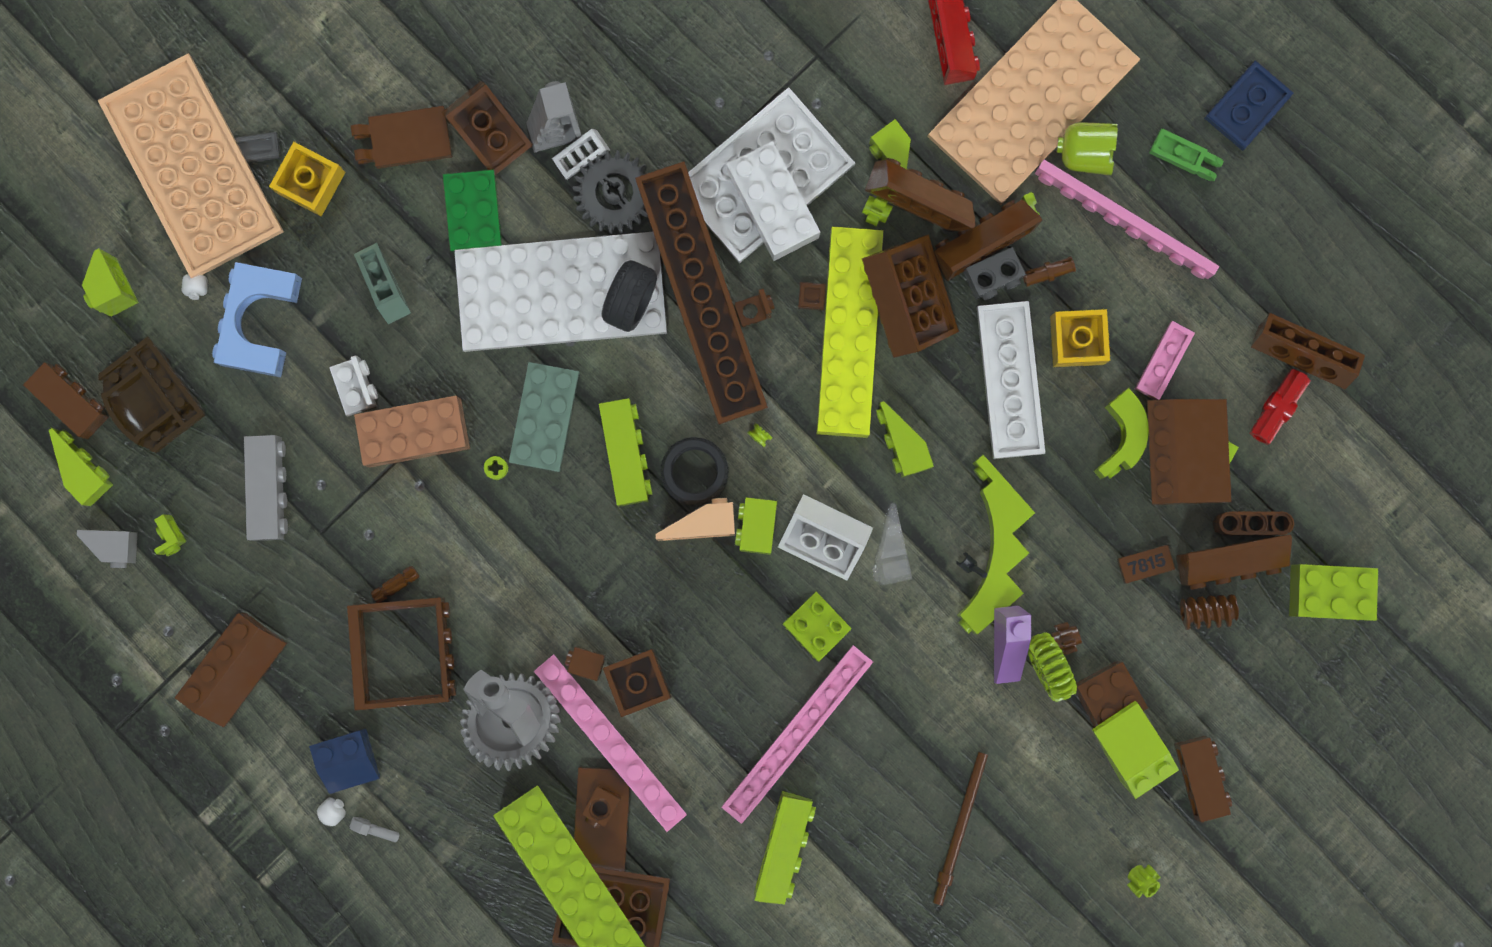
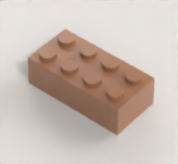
[354,396,470,468]

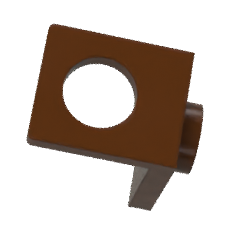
[734,288,775,327]

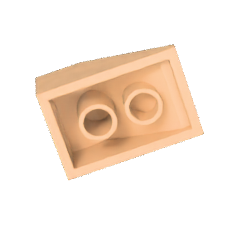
[656,498,735,541]

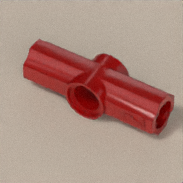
[1249,369,1311,445]

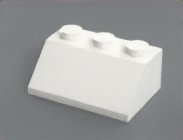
[778,494,873,580]

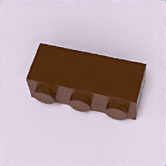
[23,362,109,439]
[1174,736,1232,822]

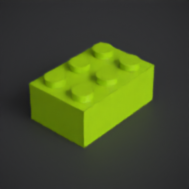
[1289,564,1378,621]

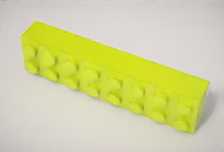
[816,227,883,438]

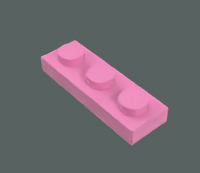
[1135,321,1195,400]

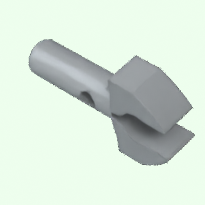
[349,817,400,842]

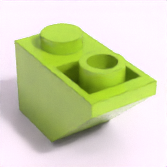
[869,119,911,169]

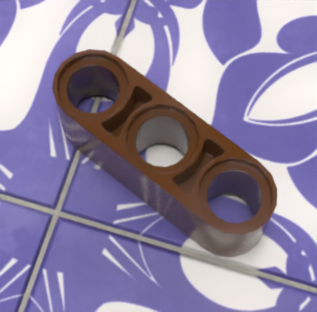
[1213,511,1294,536]

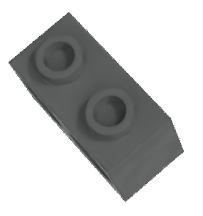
[963,247,1026,301]

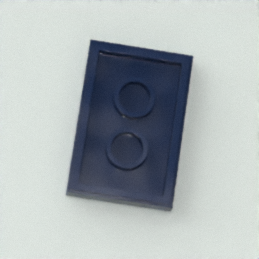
[1204,60,1294,151]

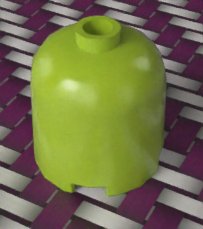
[1057,122,1118,175]

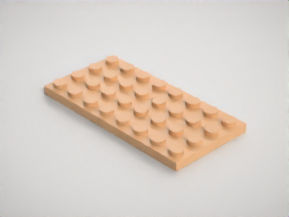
[927,0,1140,205]
[98,53,284,278]

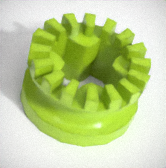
[747,423,772,447]
[484,456,508,480]

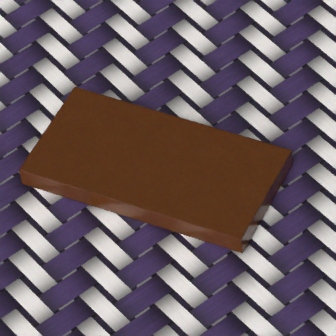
[574,767,630,872]

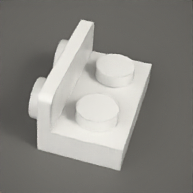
[329,355,378,416]

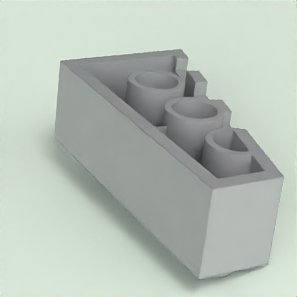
[526,81,582,153]

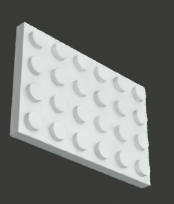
[688,87,855,263]

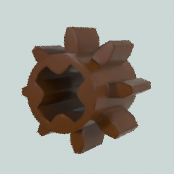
[1050,622,1082,655]

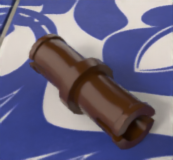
[1023,256,1076,287]

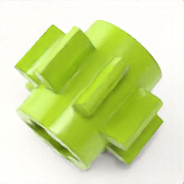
[862,196,893,226]
[1127,864,1161,898]

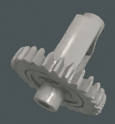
[460,670,561,771]

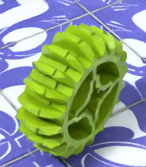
[1027,632,1077,702]

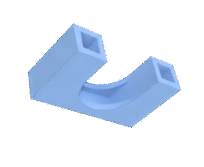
[212,262,302,377]

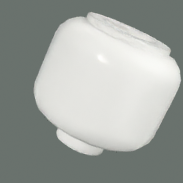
[181,274,208,300]
[317,797,346,826]

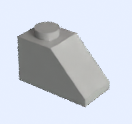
[77,530,137,568]

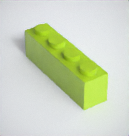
[599,398,652,507]

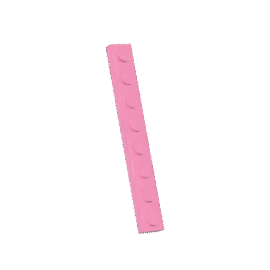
[1035,160,1219,279]
[722,645,873,824]
[534,655,687,832]

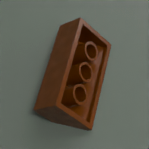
[865,158,975,232]
[934,199,1042,281]
[1175,534,1292,590]
[175,613,287,727]

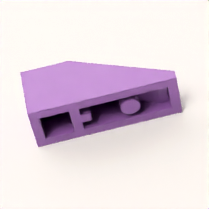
[994,606,1031,684]

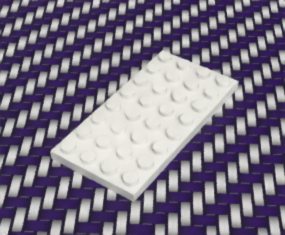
[455,232,667,352]

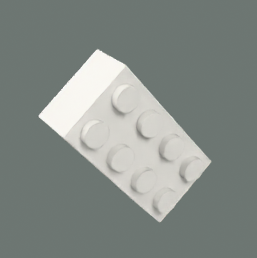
[727,141,820,261]

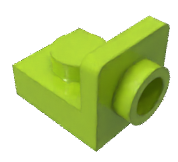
[154,514,186,556]

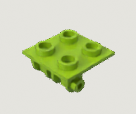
[783,592,852,662]

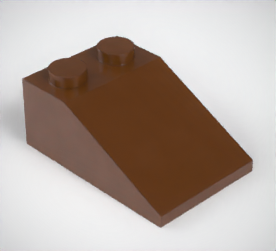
[442,81,533,175]

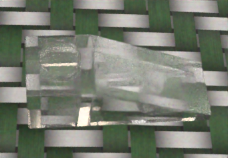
[871,503,912,586]

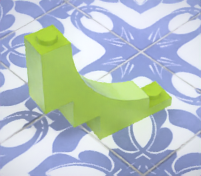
[957,455,1035,635]

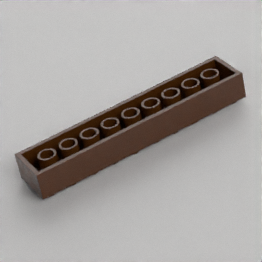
[635,161,768,425]

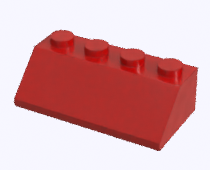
[928,0,980,85]

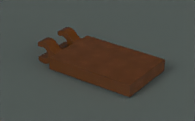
[351,106,452,169]

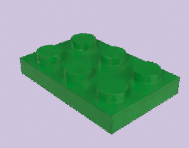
[443,170,502,252]

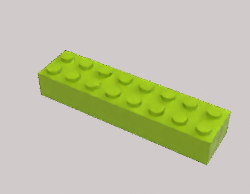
[493,785,646,947]

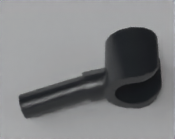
[956,552,988,578]

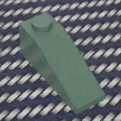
[354,243,411,325]

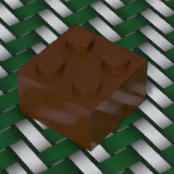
[603,649,671,717]
[1076,661,1148,727]

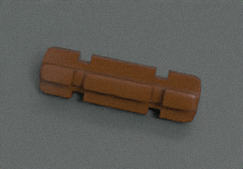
[371,566,419,603]

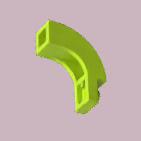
[1093,388,1149,479]

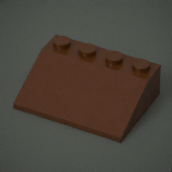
[862,234,959,358]
[1147,399,1231,505]
[552,866,670,947]

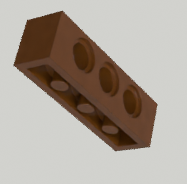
[1251,313,1365,389]

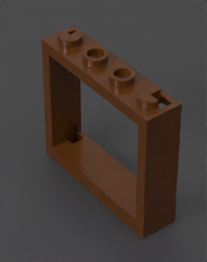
[347,597,456,710]

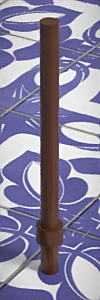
[933,752,988,906]

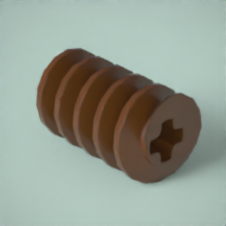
[1180,594,1239,630]

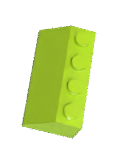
[754,791,816,905]

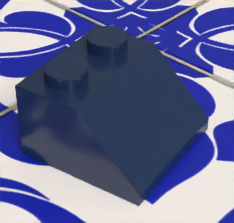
[309,729,380,794]

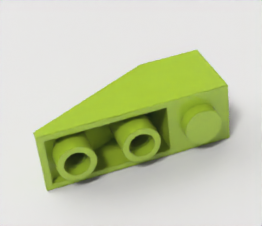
[876,401,934,478]
[49,428,113,506]

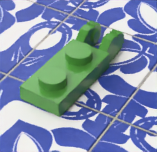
[1149,128,1224,181]

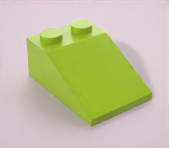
[1092,701,1179,799]

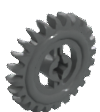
[572,150,648,234]

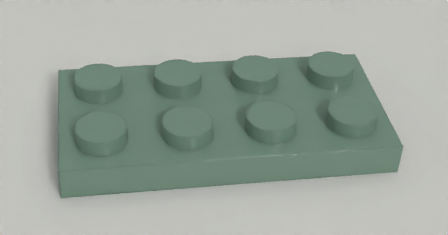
[509,362,580,472]

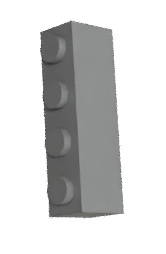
[244,435,288,541]

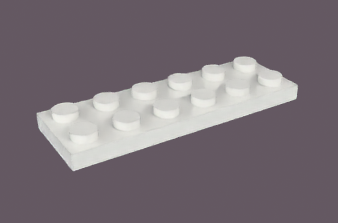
[977,301,1045,459]

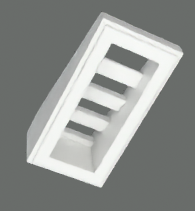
[552,129,610,179]

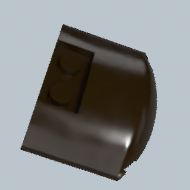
[98,337,206,453]

